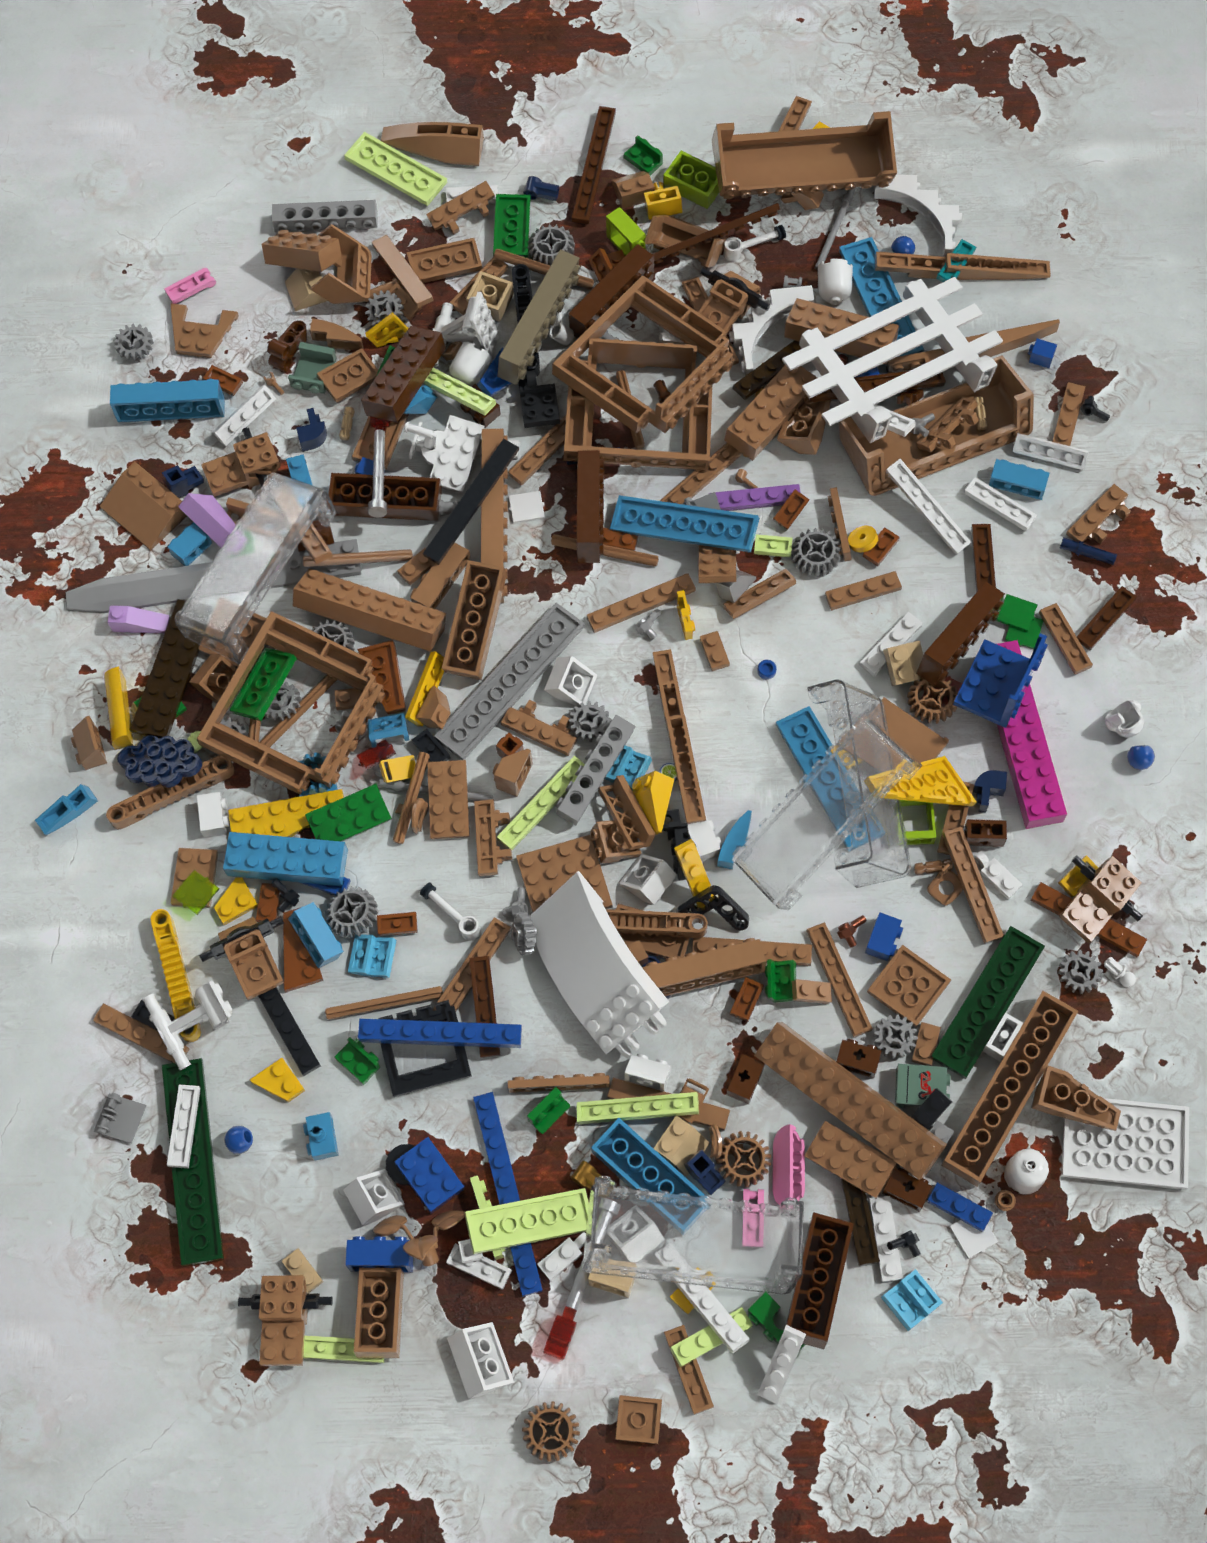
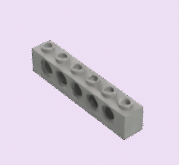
[272,200,378,232]
[555,715,635,826]

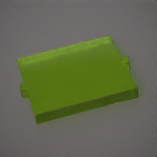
[173,870,219,915]

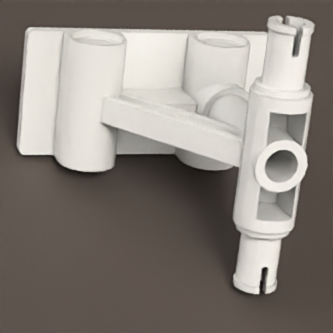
[433,292,500,368]
[142,980,233,1070]

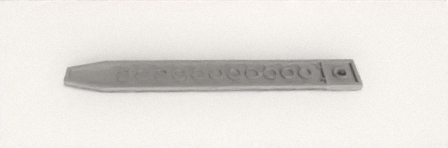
[66,539,361,613]

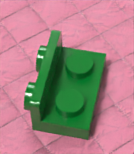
[624,135,663,176]
[334,1037,381,1085]
[527,1087,570,1134]

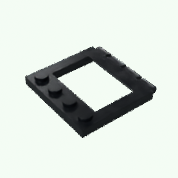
[378,1000,472,1097]

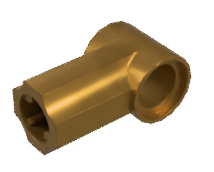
[570,1161,614,1198]

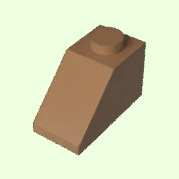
[416,686,451,729]

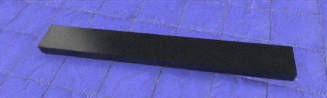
[423,438,519,565]

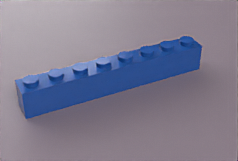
[358,1018,522,1048]

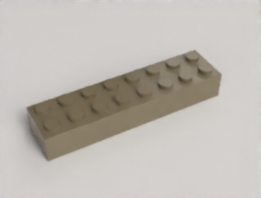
[497,249,581,385]

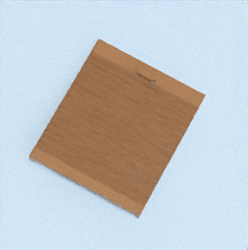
[843,697,949,774]

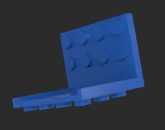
[953,633,1048,728]

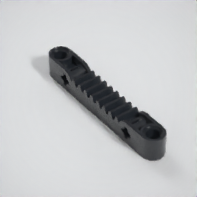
[512,264,540,377]

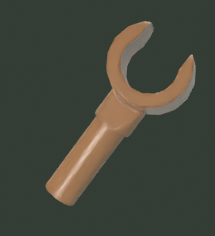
[264,372,284,395]
[735,469,758,489]

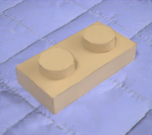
[282,1248,324,1294]

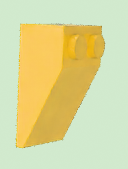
[632,771,674,835]

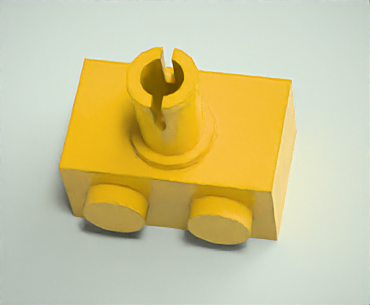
[644,181,683,220]

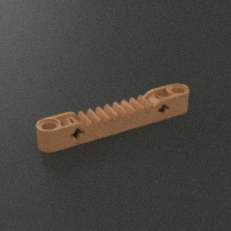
[106,755,235,829]
[606,909,708,938]

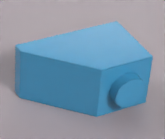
[404,385,437,414]

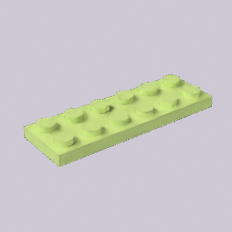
[344,132,448,206]
[464,1188,595,1254]

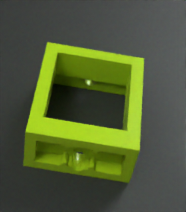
[606,207,646,256]
[892,799,936,846]

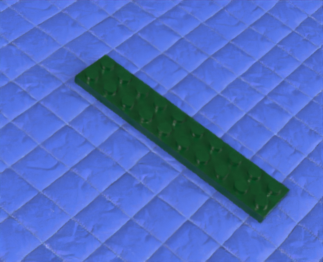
[162,1058,224,1267]

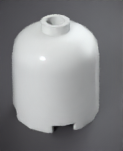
[818,259,853,305]
[449,342,493,387]
[1004,1149,1049,1194]

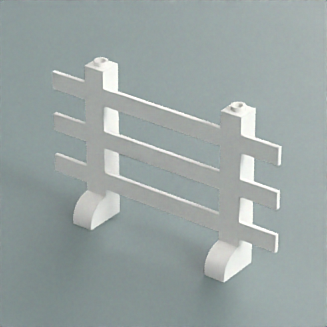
[782,277,1003,443]

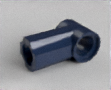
[523,176,560,201]

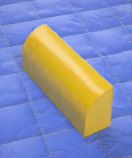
[104,666,134,750]

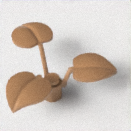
[372,1210,465,1266]

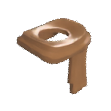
[395,798,429,834]
[927,864,963,906]
[709,1124,743,1160]

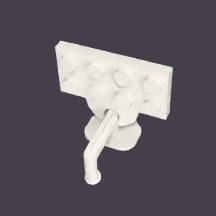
[404,415,484,494]

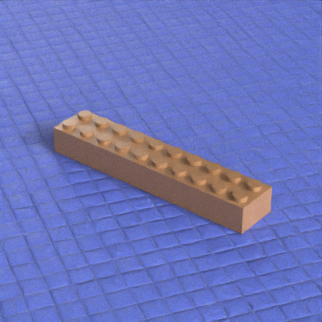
[941,991,1078,1187]
[754,1022,947,1180]

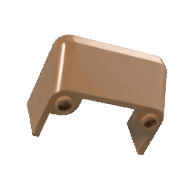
[645,215,727,268]
[311,224,372,304]

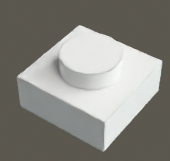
[458,1239,484,1264]

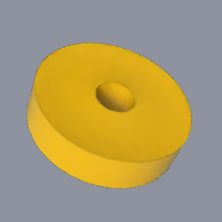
[848,525,878,553]

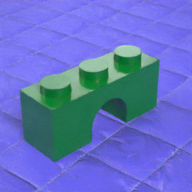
[747,1292,805,1353]

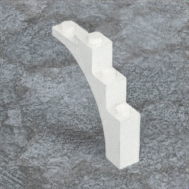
[874,174,962,257]
[729,285,814,376]

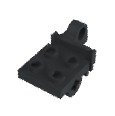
[518,370,560,428]
[662,809,696,880]

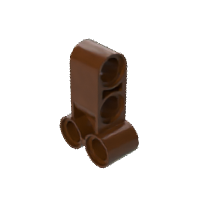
[267,320,307,372]

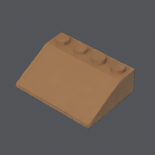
[100,462,187,551]

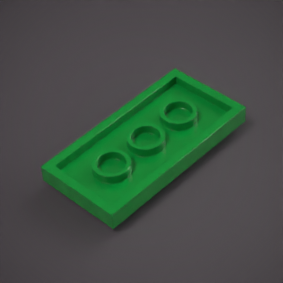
[493,194,531,258]
[229,648,297,721]
[305,784,392,841]

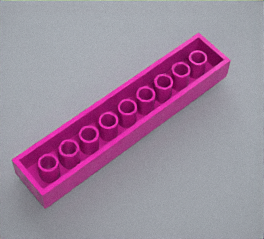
[997,640,1067,829]

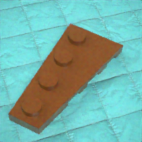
[357,640,406,715]
[283,907,324,993]

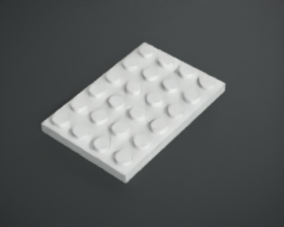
[1062,1098,1189,1190]

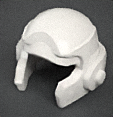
[1105,700,1145,738]

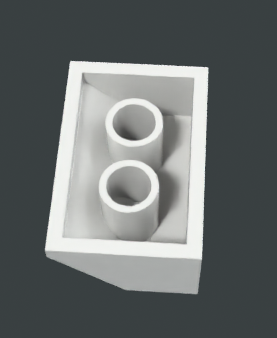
[447,1322,514,1399]

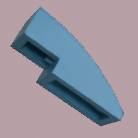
[35,784,98,835]
[717,810,752,870]

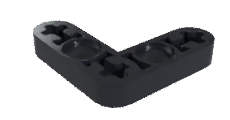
[676,885,750,931]

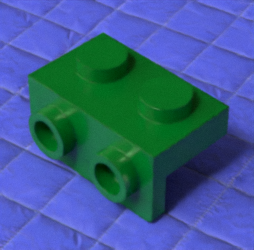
[765,959,796,1003]

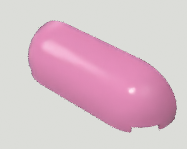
[773,1124,805,1207]

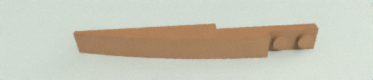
[875,252,1051,280]
[886,319,1060,373]
[653,649,706,824]

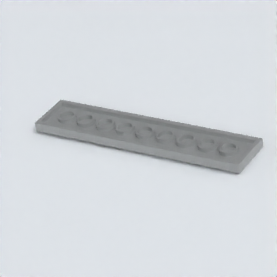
[434,603,585,760]

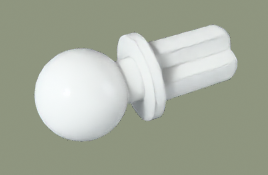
[1104,957,1136,987]

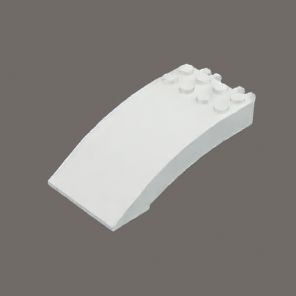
[530,871,669,1058]

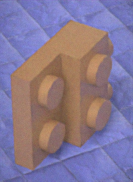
[590,820,642,864]

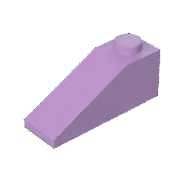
[108,606,170,633]

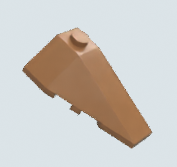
[777,396,831,455]
[1031,1066,1121,1131]

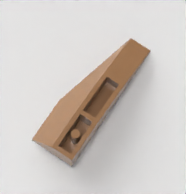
[381,122,484,166]

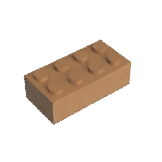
[261,230,342,272]
[354,1268,404,1358]

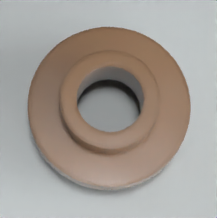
[995,1190,1016,1211]

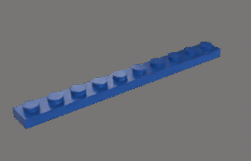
[473,1092,543,1297]

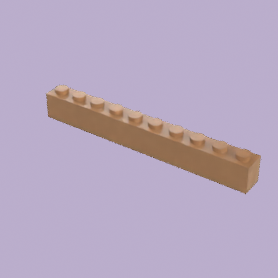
[481,429,508,603]

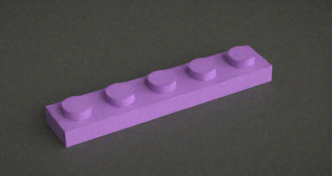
[709,484,801,511]

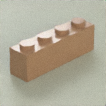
[410,543,471,609]

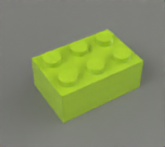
[663,150,719,209]

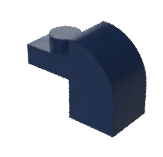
[296,408,327,452]
[162,465,204,497]
[972,770,1007,812]
[684,1150,726,1195]

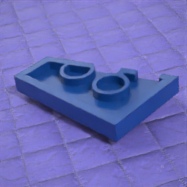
[477,347,513,397]

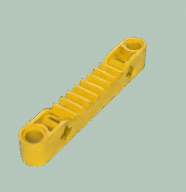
[151,909,201,1042]

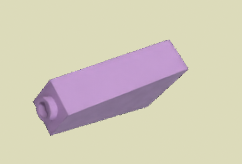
[178,493,249,554]

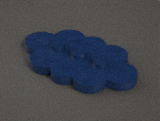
[117,735,202,788]

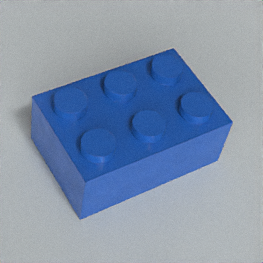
[394,1137,464,1214]
[346,1236,414,1272]

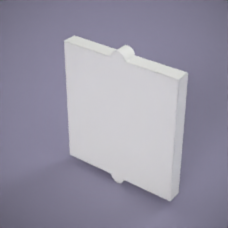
[509,491,545,523]
[949,1220,998,1259]

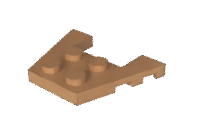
[171,303,239,358]

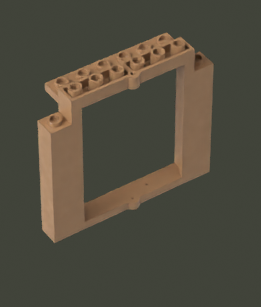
[552,275,733,433]
[563,338,712,470]
[197,611,385,795]

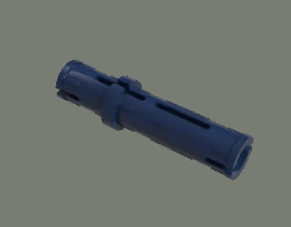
[1060,537,1117,565]

